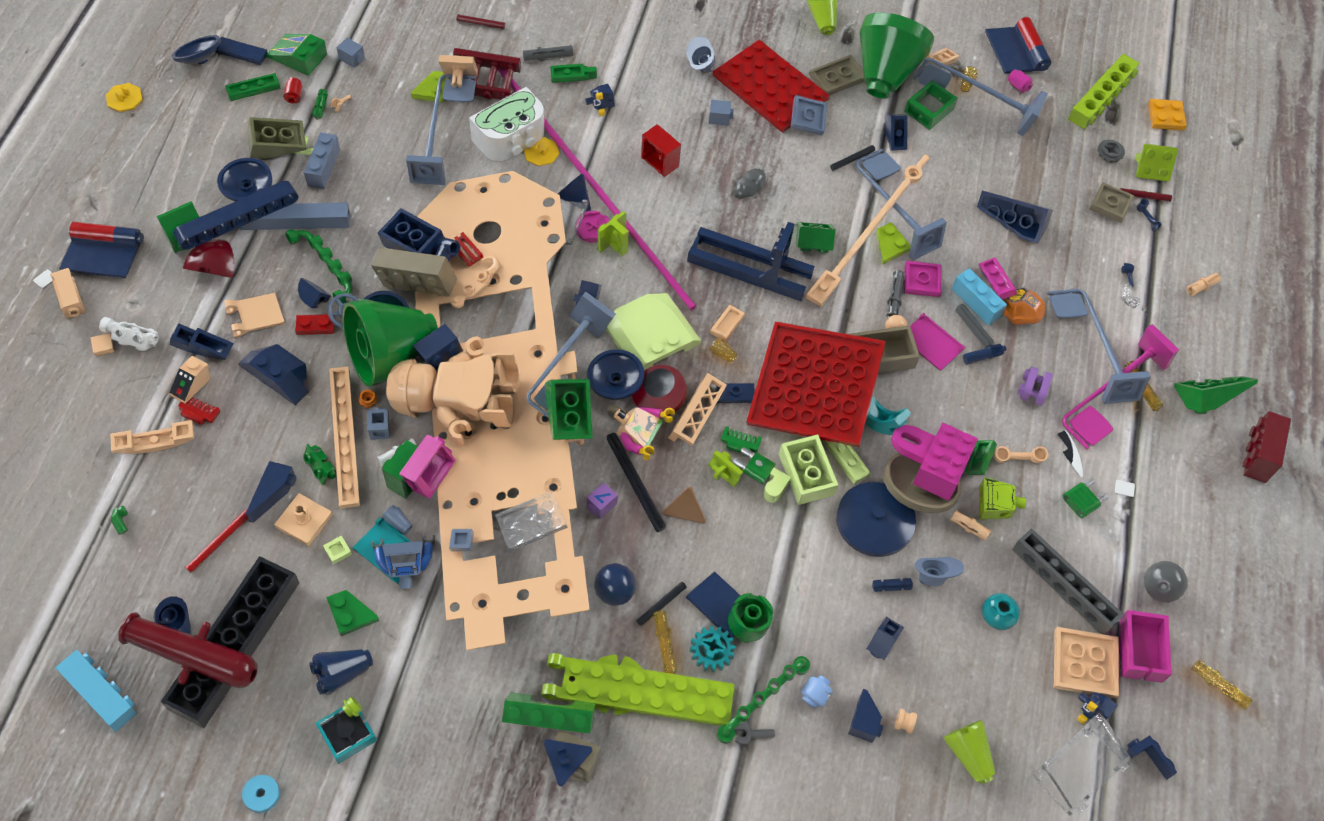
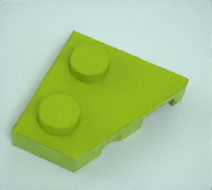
[411,71,450,102]
[876,222,911,264]

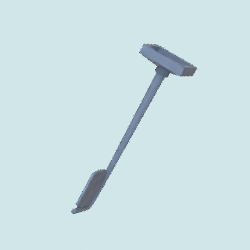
[913,58,1048,136]
[406,74,476,185]
[855,149,947,260]
[1047,289,1151,404]
[527,292,616,418]

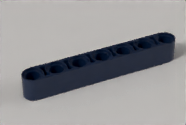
[173,181,299,250]

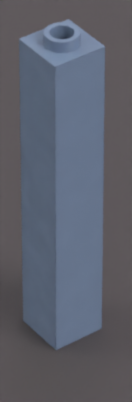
[239,202,350,230]

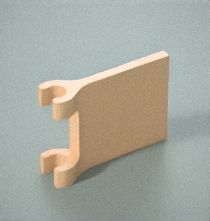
[224,293,285,338]

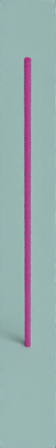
[497,70,696,310]

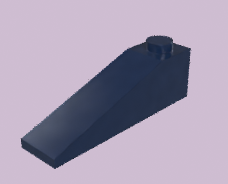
[977,190,1053,243]

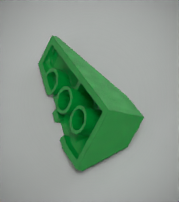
[1174,376,1258,414]

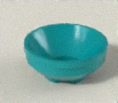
[982,593,1020,630]

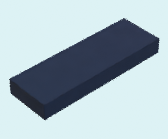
[216,37,268,65]

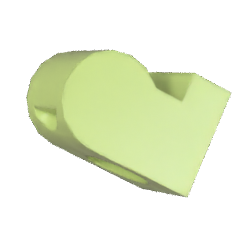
[764,468,791,503]

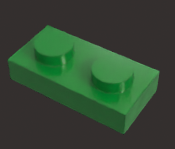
[965,440,997,476]

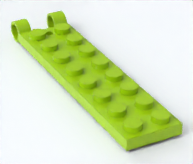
[541,653,735,726]

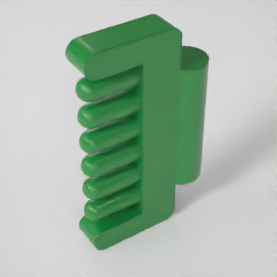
[721,426,762,453]

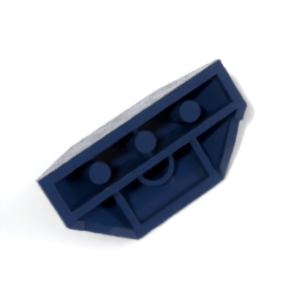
[238,344,309,405]

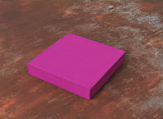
[904,261,941,297]

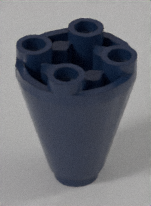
[309,649,373,695]

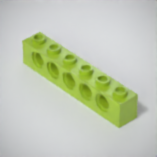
[1068,53,1140,130]

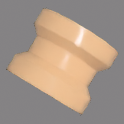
[894,708,917,734]

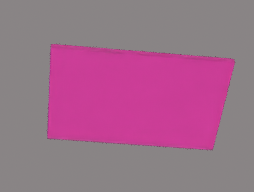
[910,313,966,371]

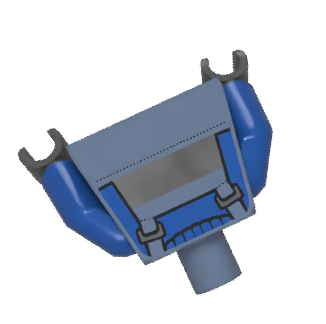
[371,534,435,589]

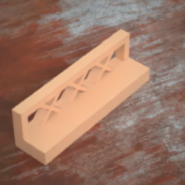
[668,373,727,446]

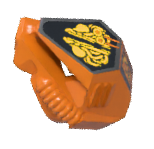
[1003,287,1045,325]

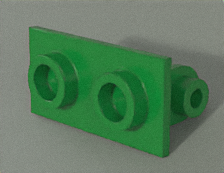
[303,444,337,486]

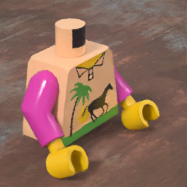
[614,407,675,461]

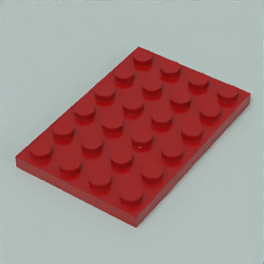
[712,39,830,133]

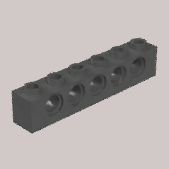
[1012,528,1124,635]

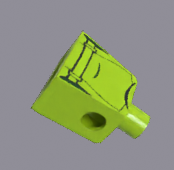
[979,477,1026,520]

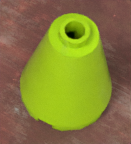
[807,0,838,35]
[943,720,996,784]

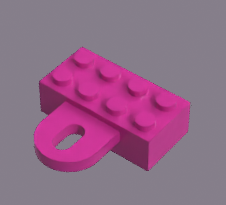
[891,422,978,501]

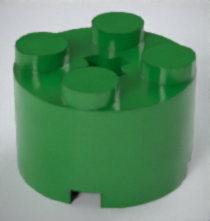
[727,593,773,643]

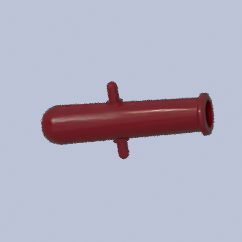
[118,612,258,688]

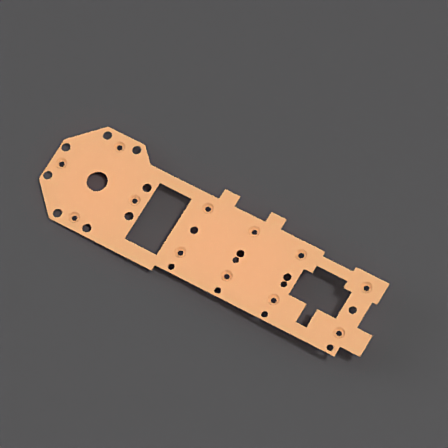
[415,171,590,650]

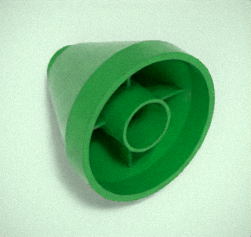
[859,12,935,99]
[342,299,438,386]

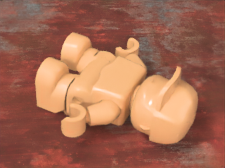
[386,336,519,447]

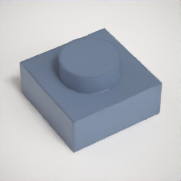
[449,529,474,551]

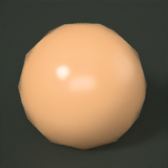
[885,315,908,329]

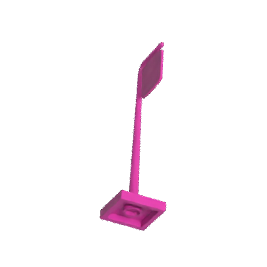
[1062,324,1179,450]

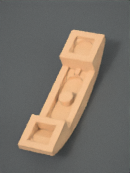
[110,420,194,454]

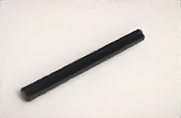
[607,432,666,532]

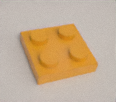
[1148,99,1187,130]

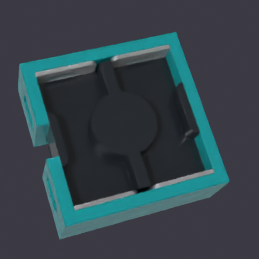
[315,707,378,764]

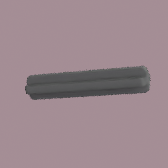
[955,304,994,348]

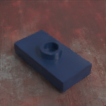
[716,383,755,403]

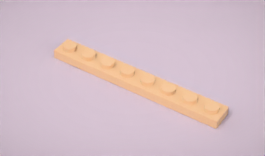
[329,366,360,509]

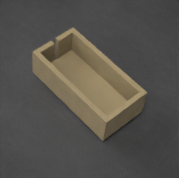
[371,247,457,296]
[850,325,920,374]

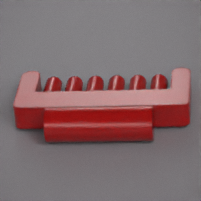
[178,397,220,425]

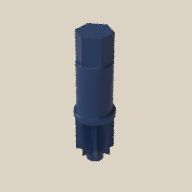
[963,343,1007,365]

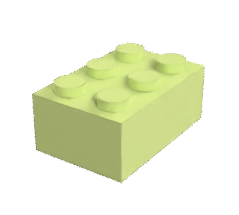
[779,435,838,505]

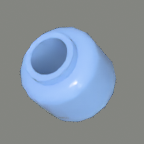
[801,675,833,708]

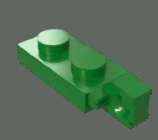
[550,64,597,83]

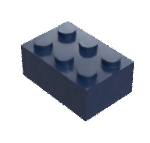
[378,208,444,255]

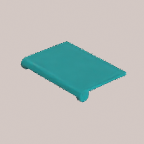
[352,517,411,584]

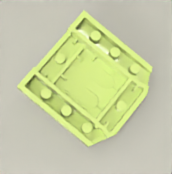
[606,293,701,370]

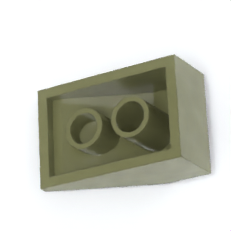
[247,117,306,159]

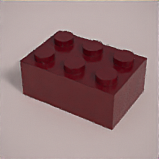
[1242,411,1291,483]

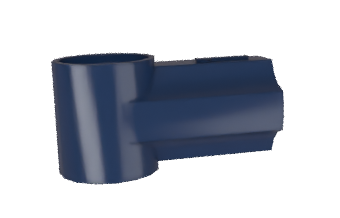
[435,237,460,262]

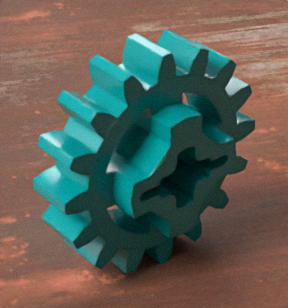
[690,626,736,672]

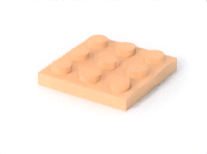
[1053,627,1119,699]

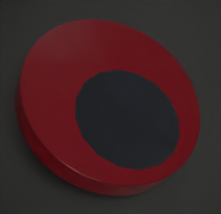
[632,365,687,416]

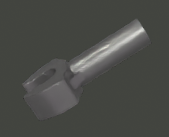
[734,722,775,746]

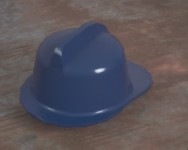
[153,596,191,634]

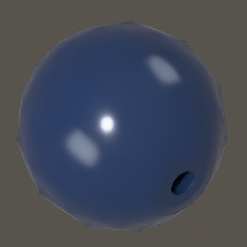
[594,563,636,606]

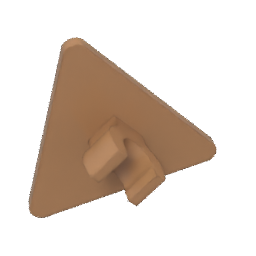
[663,487,706,523]

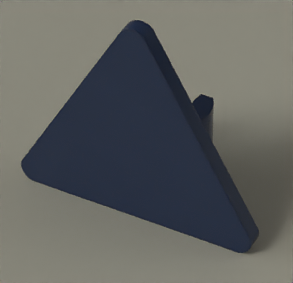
[557,174,591,212]
[544,739,592,787]

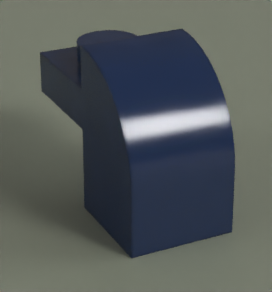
[573,280,602,306]

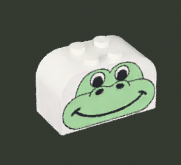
[469,87,544,161]

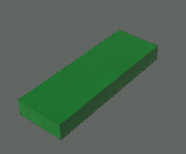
[225,73,281,102]

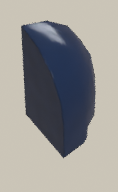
[298,278,331,308]

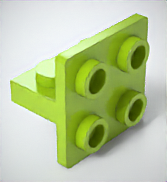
[1135,144,1178,182]
[597,211,629,256]

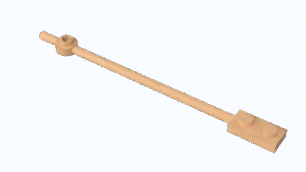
[806,155,930,307]

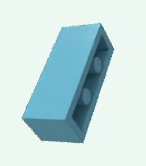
[952,268,1007,326]

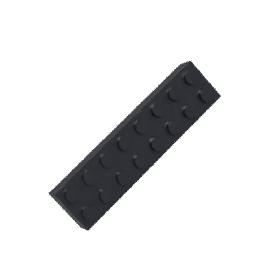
[161,556,300,728]

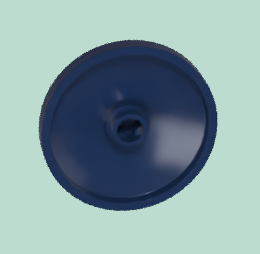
[836,482,916,557]

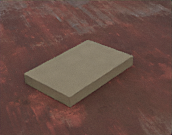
[809,55,864,95]

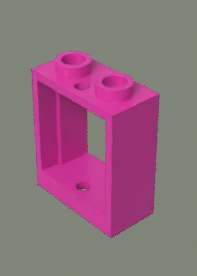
[400,435,456,499]

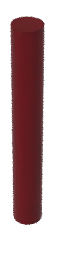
[456,14,506,29]
[1120,188,1172,202]

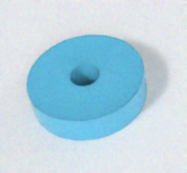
[242,775,280,813]

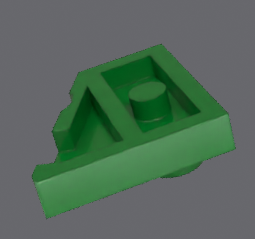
[326,590,379,636]

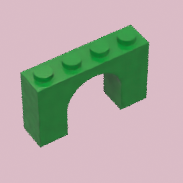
[502,692,596,733]

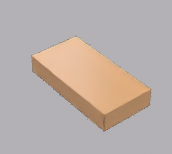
[710,305,745,342]

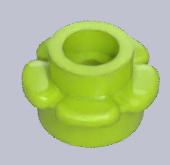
[342,696,363,717]

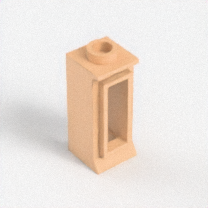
[50,268,85,318]

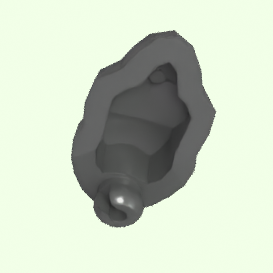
[734,169,766,199]

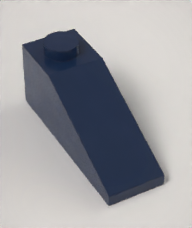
[246,461,296,523]

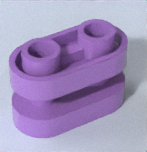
[1017,366,1053,406]

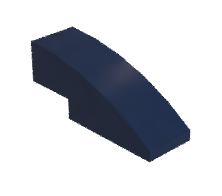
[169,323,234,360]

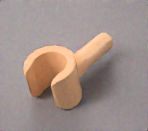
[330,95,351,112]

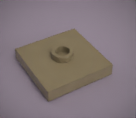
[1089,182,1134,223]

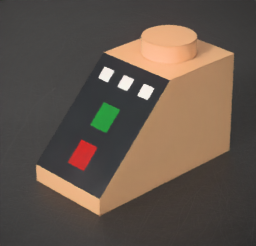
[169,356,211,403]

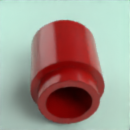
[283,78,303,104]

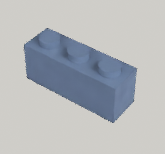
[304,132,340,189]

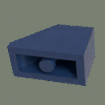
[886,114,908,151]
[866,616,904,660]
[848,689,884,743]

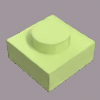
[323,536,352,565]

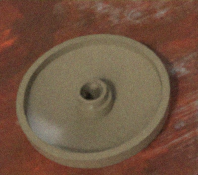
[883,452,962,513]

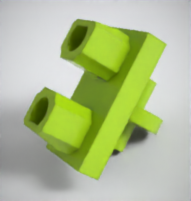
[708,451,744,487]

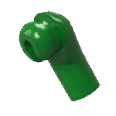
[111,506,128,535]

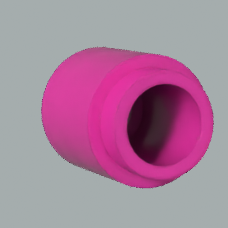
[1008,70,1033,93]

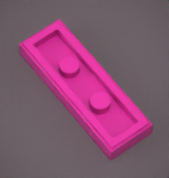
[979,257,1017,300]

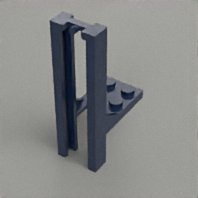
[687,222,815,302]

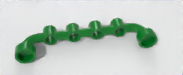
[285,229,353,305]
[717,656,810,744]

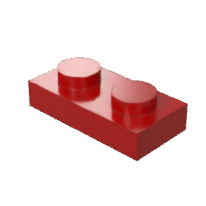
[295,314,335,335]

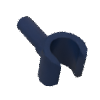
[1121,263,1134,288]

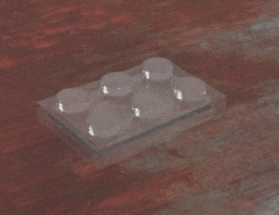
[495,491,568,552]

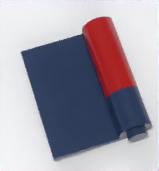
[985,17,1052,74]
[59,221,144,278]

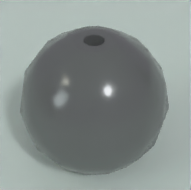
[1144,561,1188,603]

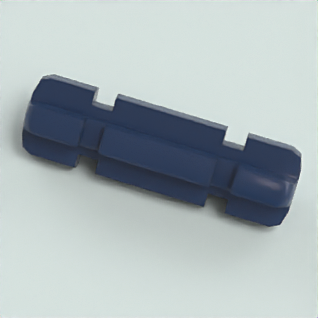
[872,578,913,592]

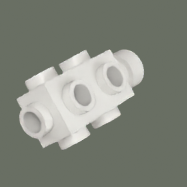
[99,317,159,351]

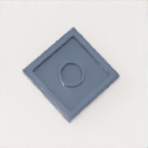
[791,95,827,135]

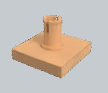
[439,55,478,87]
[274,493,333,547]

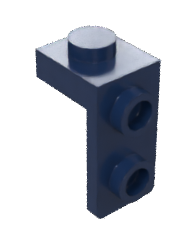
[1123,735,1177,780]

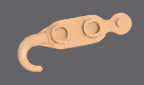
[451,256,499,309]

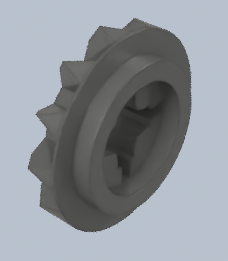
[1097,140,1125,163]

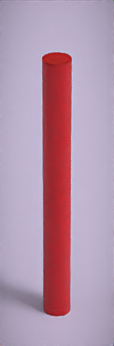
[185,509,248,573]

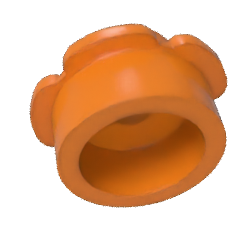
[358,389,378,408]

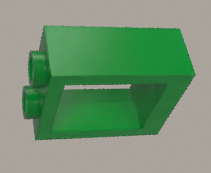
[904,80,958,130]

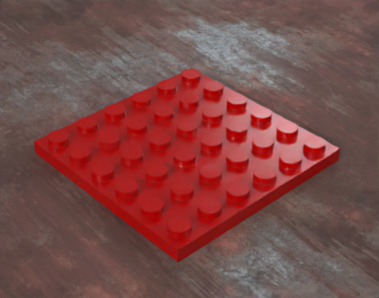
[746,321,886,447]

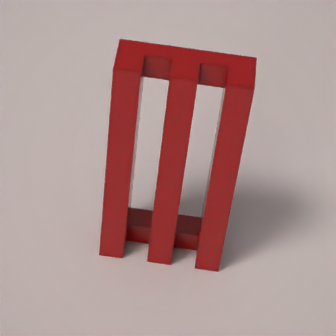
[454,232,484,267]

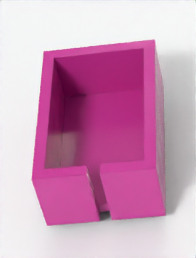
[1119,610,1172,683]

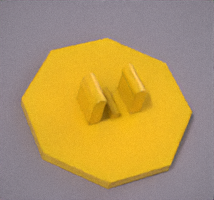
[106,83,143,112]
[524,137,560,166]

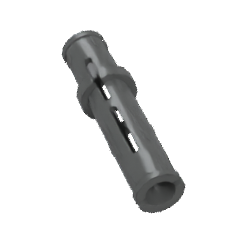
[523,45,573,61]
[886,270,905,318]

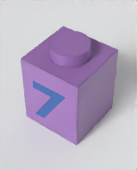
[586,483,618,519]

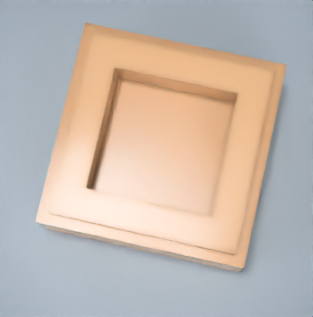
[91,333,115,356]

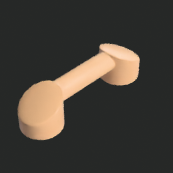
[994,446,1048,464]

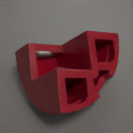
[183,239,234,278]

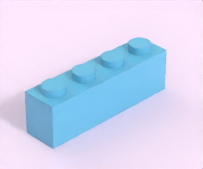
[55,650,137,732]

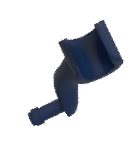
[1137,198,1162,231]

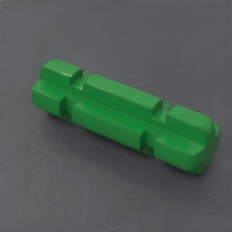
[312,89,328,119]

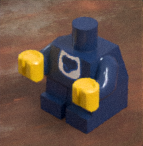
[585,84,615,116]
[1077,692,1118,729]

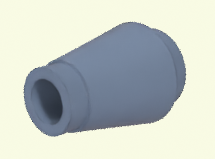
[382,505,413,534]

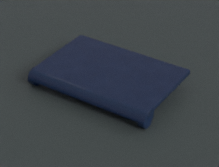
[686,571,741,638]

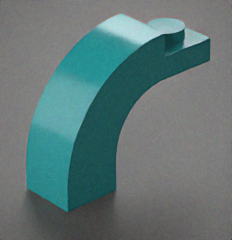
[865,396,911,435]

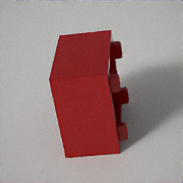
[641,124,681,177]

